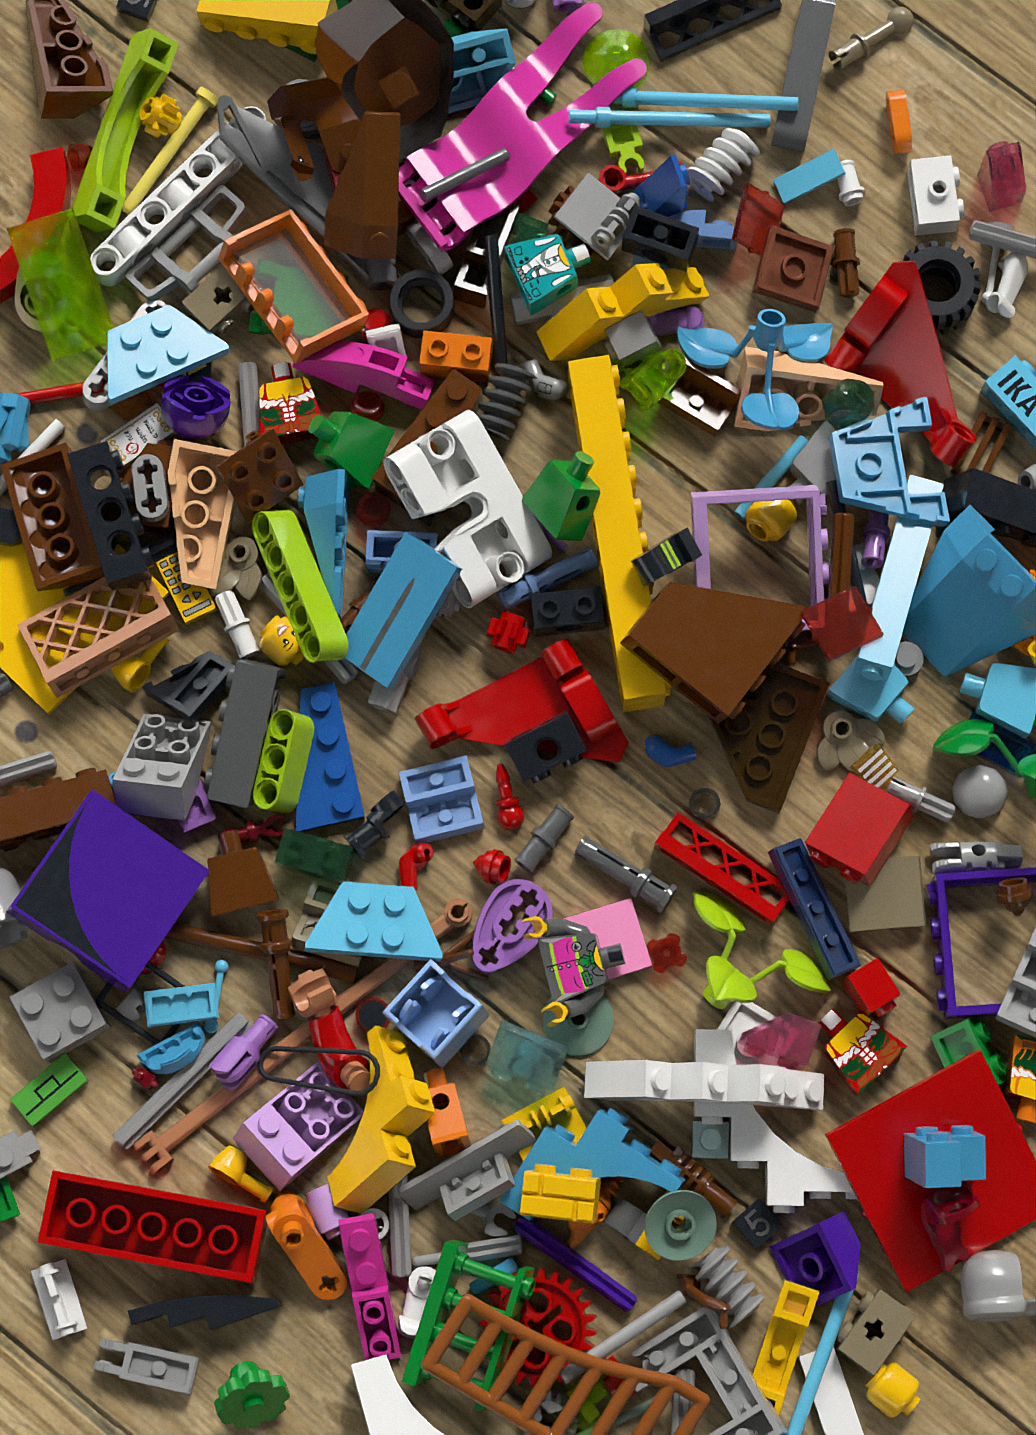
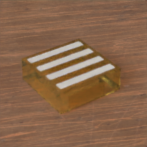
[850,743,899,788]

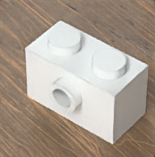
[907,155,964,236]

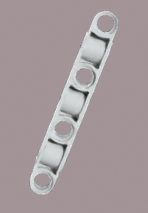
[90,106,266,286]

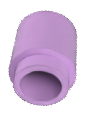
[305,1184,349,1240]

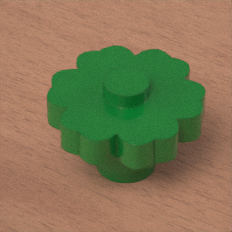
[214,1361,290,1429]

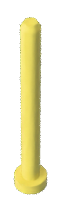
[121,87,218,216]

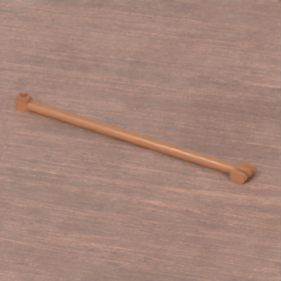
[132,898,473,1175]

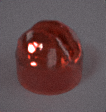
[67,143,93,171]

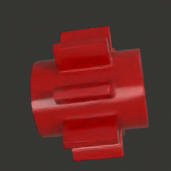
[486,612,530,654]

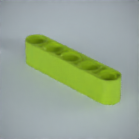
[252,510,348,663]

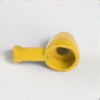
[111,638,170,693]
[208,1145,273,1203]

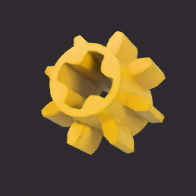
[139,93,182,138]

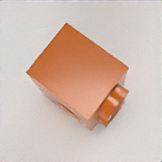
[419,330,493,383]

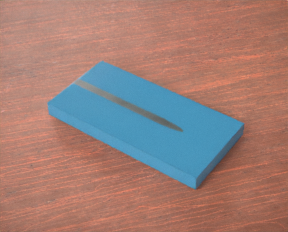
[345,532,463,689]

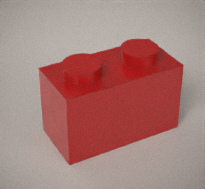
[841,957,901,1021]

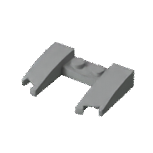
[632,1307,789,1435]

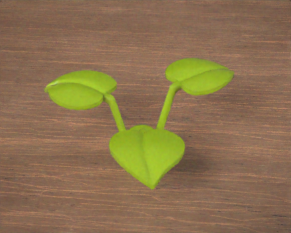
[692,891,831,1009]

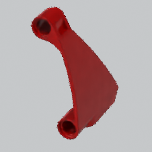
[825,261,977,467]
[414,639,629,763]

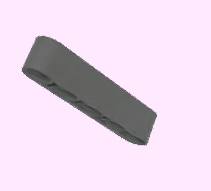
[771,0,836,152]

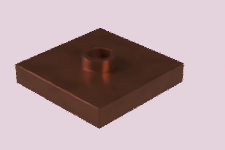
[752,225,834,312]

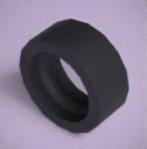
[389,270,454,338]

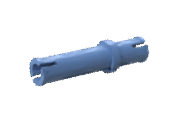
[496,547,599,611]

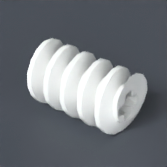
[687,128,760,202]

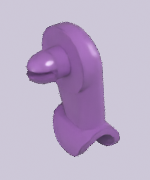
[648,306,704,336]

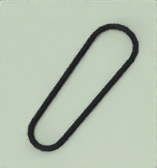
[258,1046,380,1096]

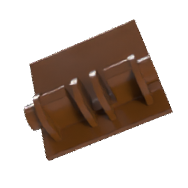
[216,428,304,523]

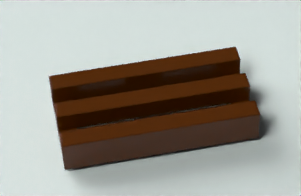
[950,410,1012,475]

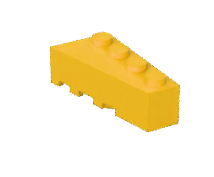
[196,0,338,54]

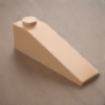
[734,347,884,431]
[168,439,237,589]

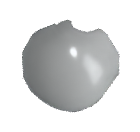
[952,765,1008,818]

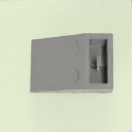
[112,714,211,820]

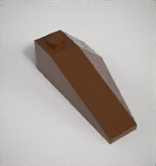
[25,0,113,119]
[324,111,400,259]

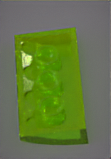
[7,208,114,361]

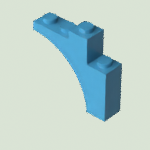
[499,1107,686,1221]

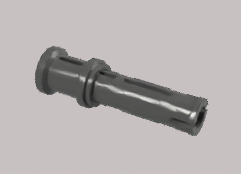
[574,835,678,914]

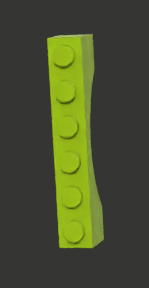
[68,28,179,233]

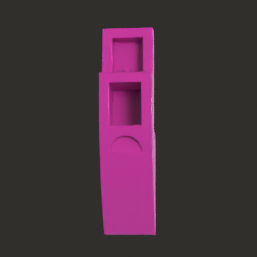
[292,340,435,410]
[339,1213,401,1360]

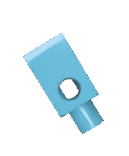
[826,656,915,725]
[959,663,1036,740]

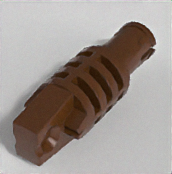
[650,1141,738,1219]

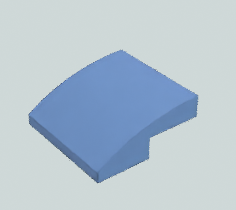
[399,755,485,843]

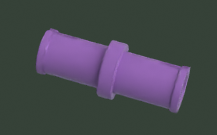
[861,510,891,569]

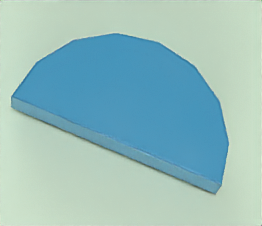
[136,1022,205,1074]

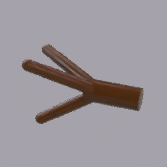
[413,931,489,982]

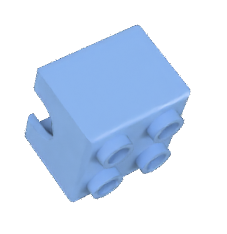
[382,959,490,1068]

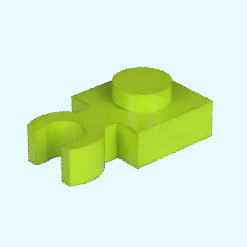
[601,124,644,174]

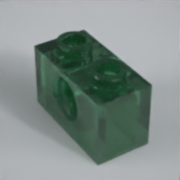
[275,828,355,885]

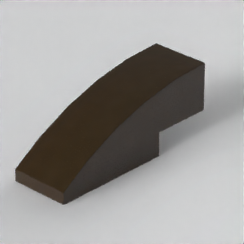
[453,204,519,309]

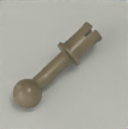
[828,7,914,71]

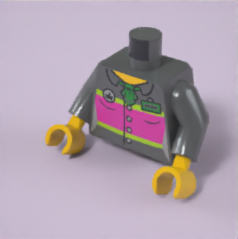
[522,916,626,1027]

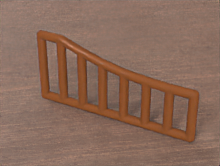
[421,1294,710,1435]

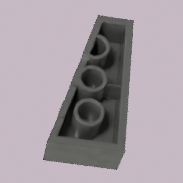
[204,658,288,808]

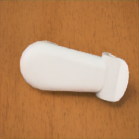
[986,252,1029,318]
[397,1266,436,1339]

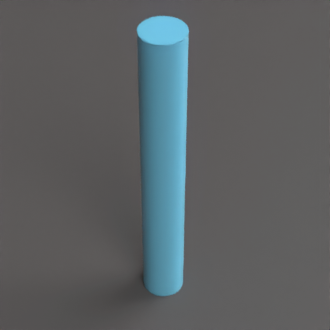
[734,435,808,521]

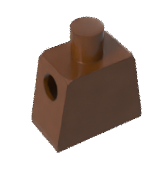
[207,830,280,916]

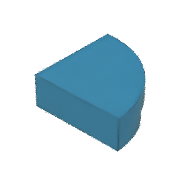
[469,1257,518,1295]

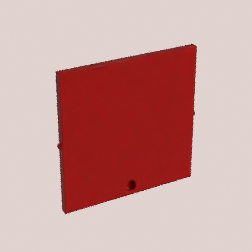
[825,1050,1036,1293]

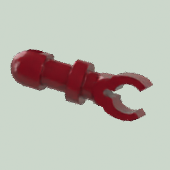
[222,814,288,843]

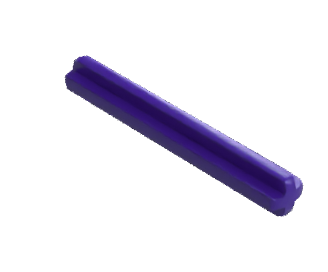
[514,1216,637,1312]

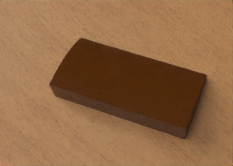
[1,442,105,592]

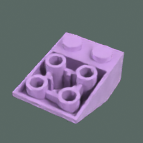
[232,1061,364,1191]

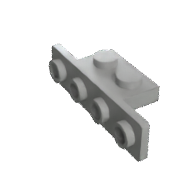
[398,1120,536,1221]

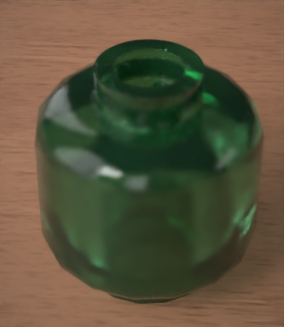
[823,378,874,429]

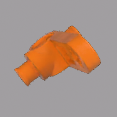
[265,1191,347,1300]

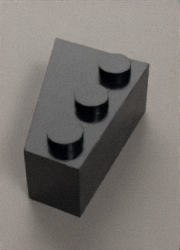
[942,468,1036,548]

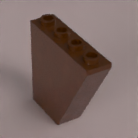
[620,582,809,724]

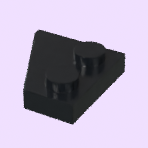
[142,651,235,724]

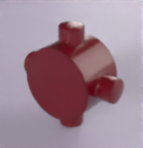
[132,1067,159,1090]

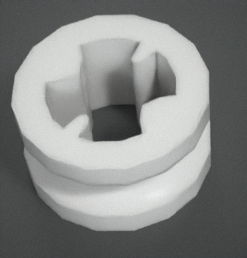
[360,1208,390,1240]

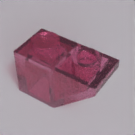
[977,141,1026,212]
[738,1012,822,1070]

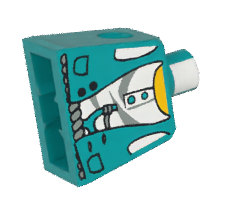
[504,234,591,316]

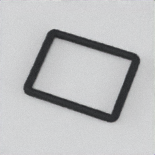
[96,961,185,1045]

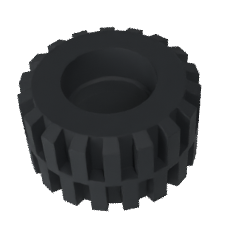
[900,241,981,335]

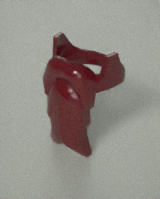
[921,1180,980,1272]

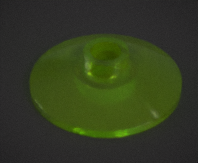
[583,29,650,87]

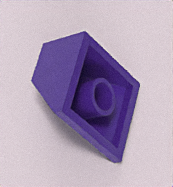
[770,1211,861,1307]

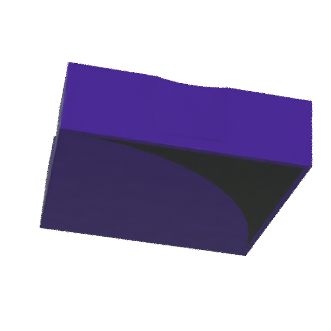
[6,790,210,992]

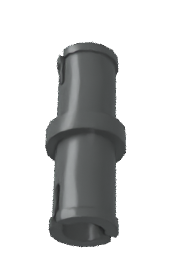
[514,804,574,873]

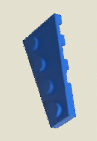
[296,682,365,834]

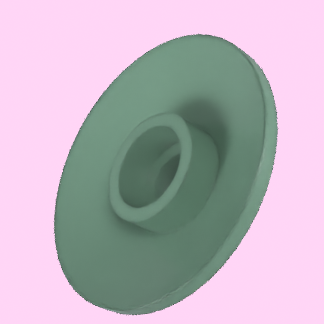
[543,995,614,1056]
[645,1190,717,1261]

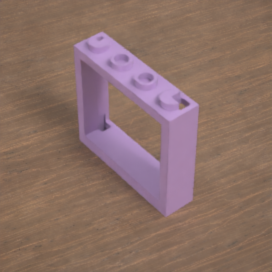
[690,485,829,630]

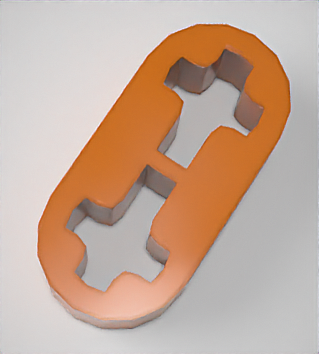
[885,90,912,154]

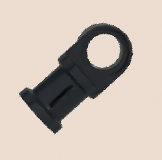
[343,790,405,860]

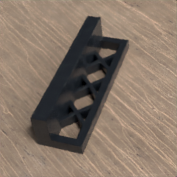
[643,0,782,62]

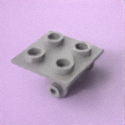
[554,173,640,261]

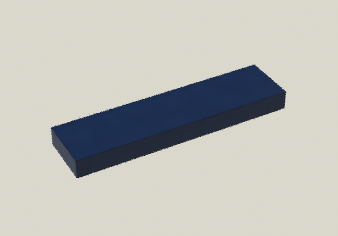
[768,838,861,980]

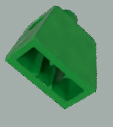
[308,412,395,489]
[522,452,600,541]

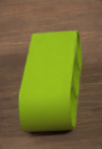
[253,709,315,814]

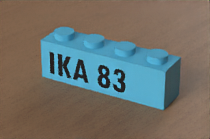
[980,355,1036,451]

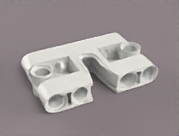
[383,410,552,608]

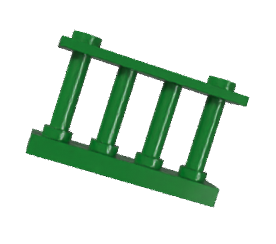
[401,1240,536,1412]

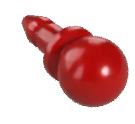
[495,764,525,830]

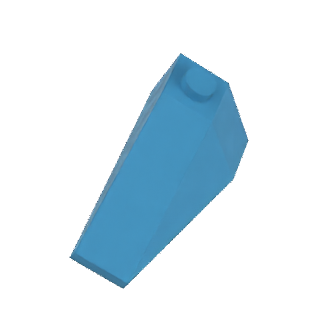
[298,469,350,619]

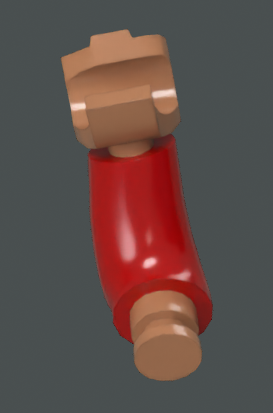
[288,969,370,1091]

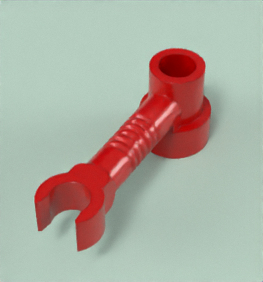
[598,161,683,196]

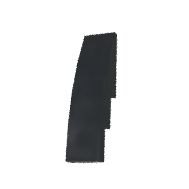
[128,1295,282,1330]

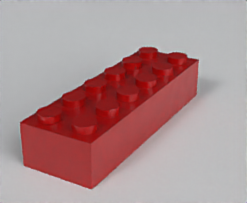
[38,1170,270,1283]

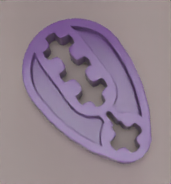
[472,879,553,974]

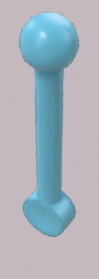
[204,960,229,1033]

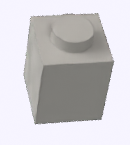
[604,311,663,366]

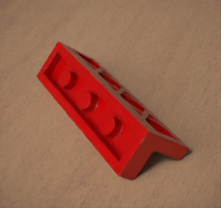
[654,812,789,926]

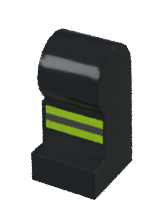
[631,527,702,586]

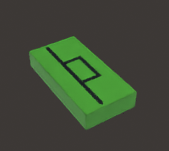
[10,1053,89,1127]

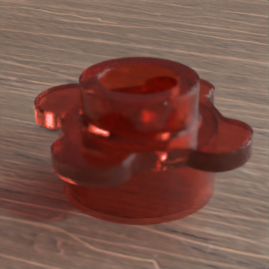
[647,933,687,973]

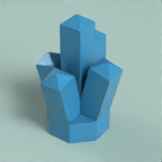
[0,393,31,465]

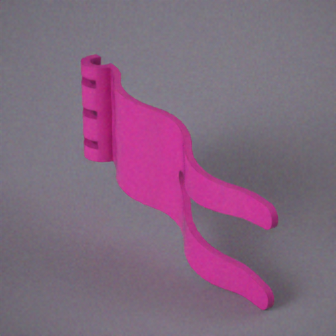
[398,2,647,252]

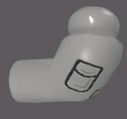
[522,360,568,400]

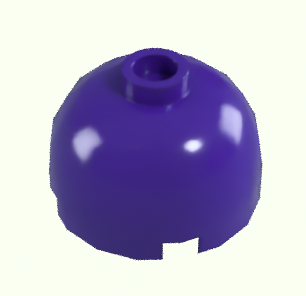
[161,375,231,440]

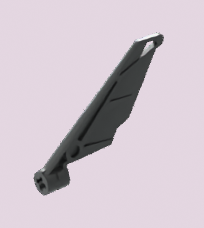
[217,95,397,291]

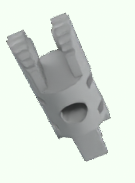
[929,841,1023,874]

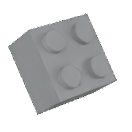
[10,962,112,1063]

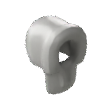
[960,1250,1036,1322]

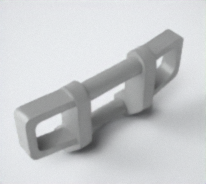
[125,185,247,301]

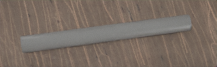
[559,1290,687,1384]

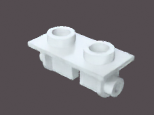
[31,1259,87,1340]

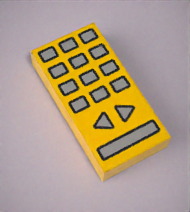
[156,552,217,625]

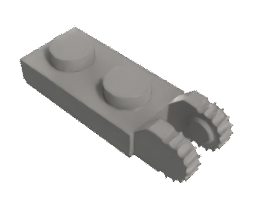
[93,1338,200,1394]

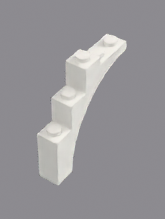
[694,1029,857,1213]
[584,1060,824,1110]
[351,1355,444,1435]

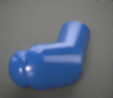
[645,734,696,767]

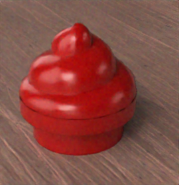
[473,849,511,885]

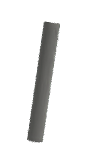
[419,148,510,202]

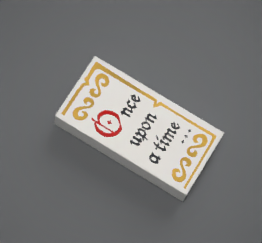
[101,403,177,471]

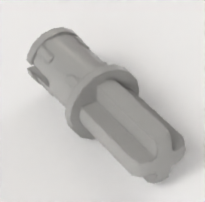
[886,776,955,822]

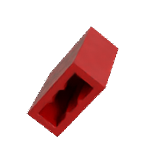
[805,773,914,887]

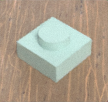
[692,1121,729,1159]

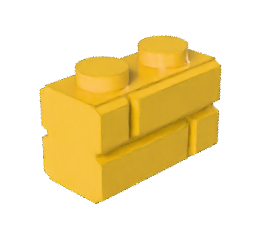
[520,1164,601,1224]

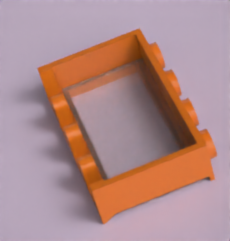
[218,209,369,364]

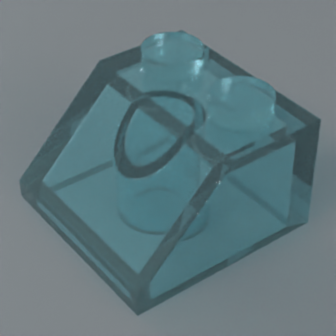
[486,1020,569,1096]

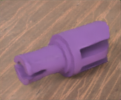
[209,1014,278,1091]

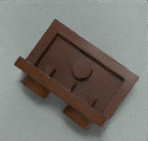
[657,356,741,437]

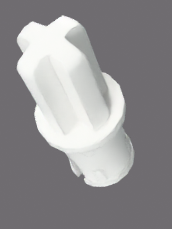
[215,590,260,660]

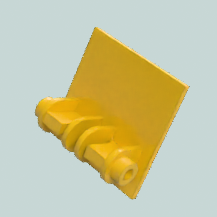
[501,1086,587,1161]

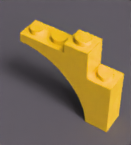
[536,263,710,361]
[327,1025,435,1214]

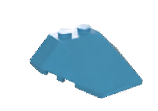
[902,505,1036,677]

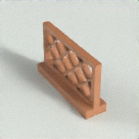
[17,577,180,698]

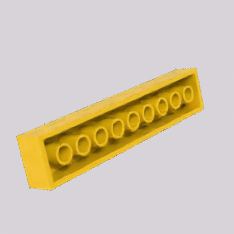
[568,355,672,713]

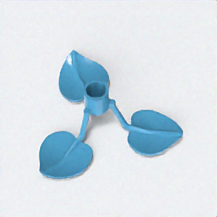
[677,309,833,430]

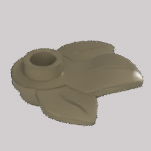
[208,536,262,600]
[817,710,885,775]

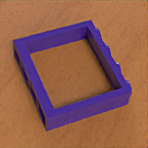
[927,867,1036,1019]

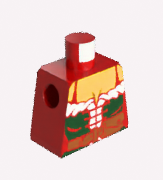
[259,362,322,445]
[818,1008,907,1097]

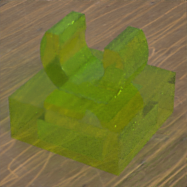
[567,1382,608,1423]

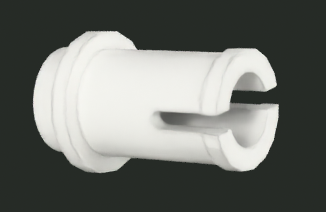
[837,160,865,206]

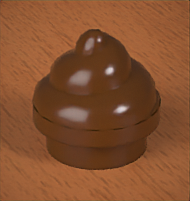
[996,878,1033,916]

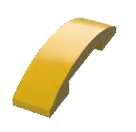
[752,1280,819,1415]

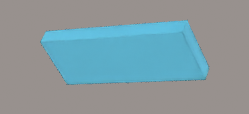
[773,149,846,205]

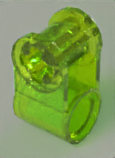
[620,349,687,412]

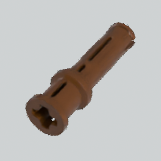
[256,909,296,1019]

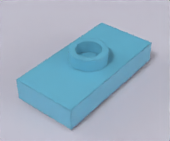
[144,983,219,1028]

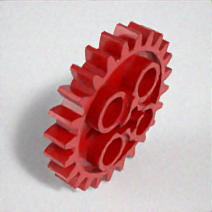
[479,1267,598,1388]

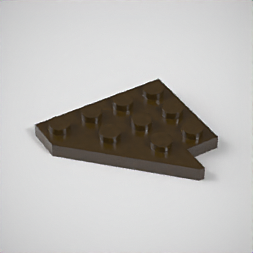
[707,663,830,814]

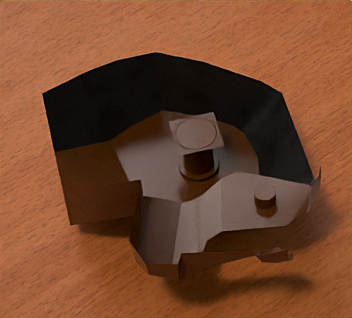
[267,0,454,181]

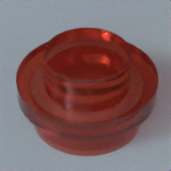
[350,390,385,422]
[356,492,391,527]

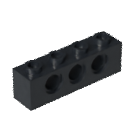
[67,441,155,591]

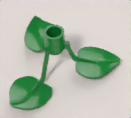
[933,715,1036,799]

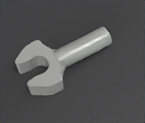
[470,1201,516,1237]

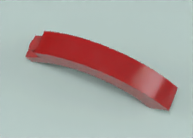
[0,147,71,304]

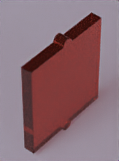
[732,183,785,257]
[800,586,884,662]

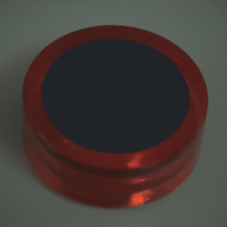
[355,998,390,1033]

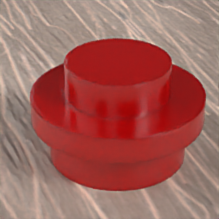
[360,308,392,341]

